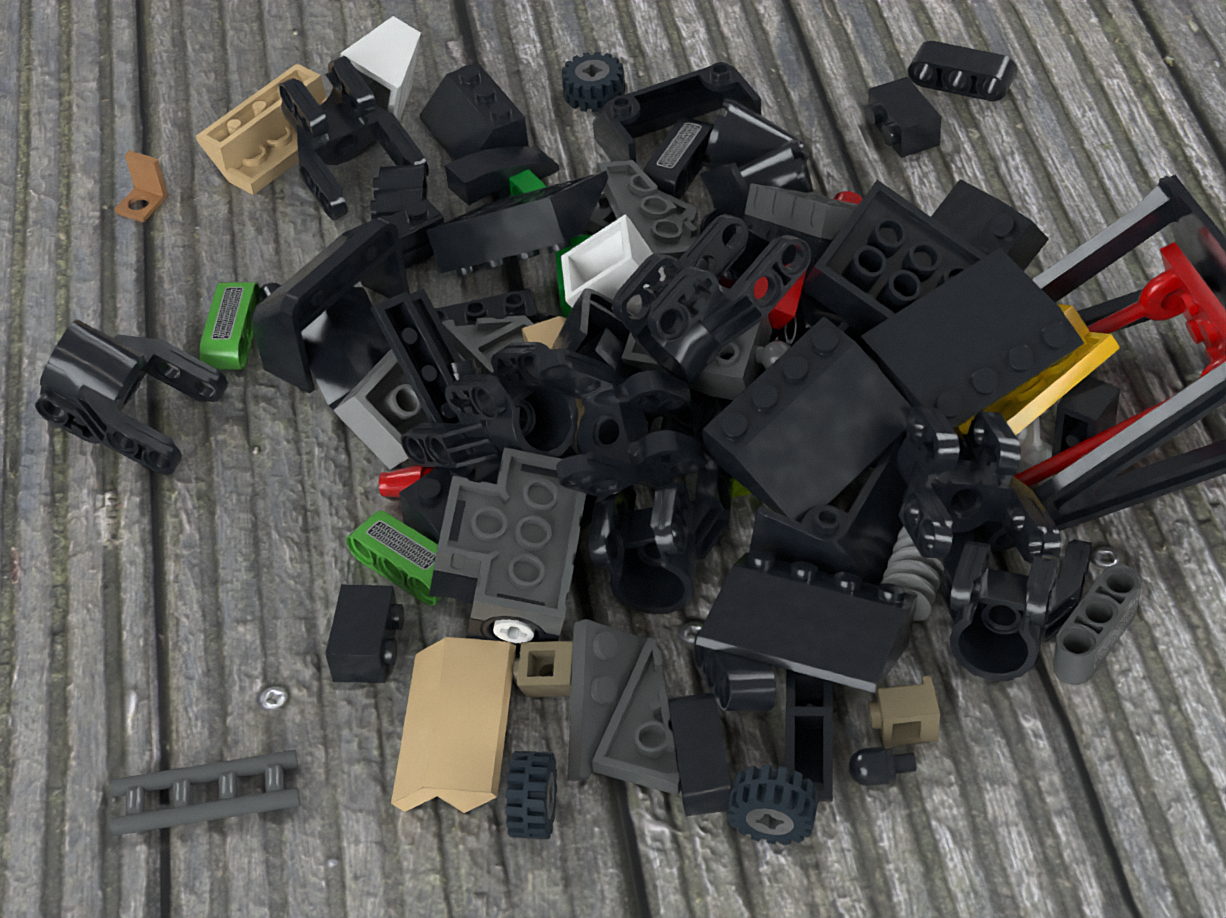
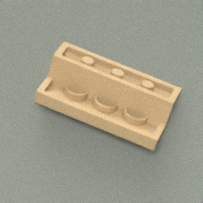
[196,64,327,195]
[391,637,516,813]

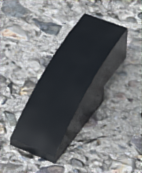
[445,146,559,206]
[785,669,833,802]

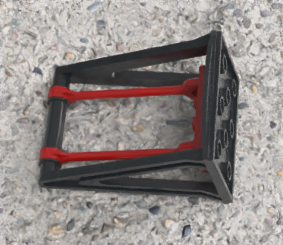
[957,175,1226,552]

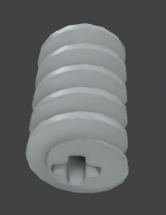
[880,526,946,621]

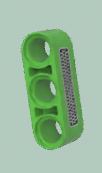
[200,282,260,370]
[346,510,441,606]

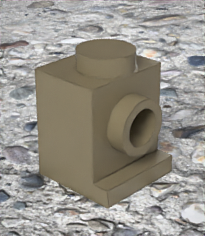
[513,641,573,697]
[868,676,940,747]

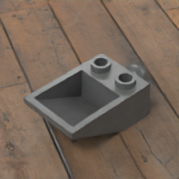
[622,287,791,400]

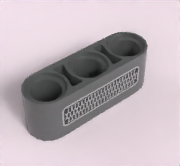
[1053,564,1142,684]

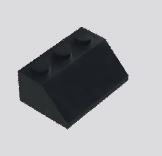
[420,62,529,161]

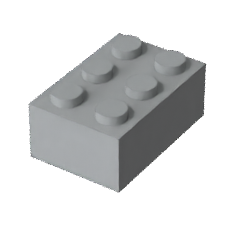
[333,349,465,469]

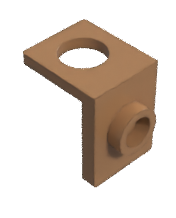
[114,150,169,222]

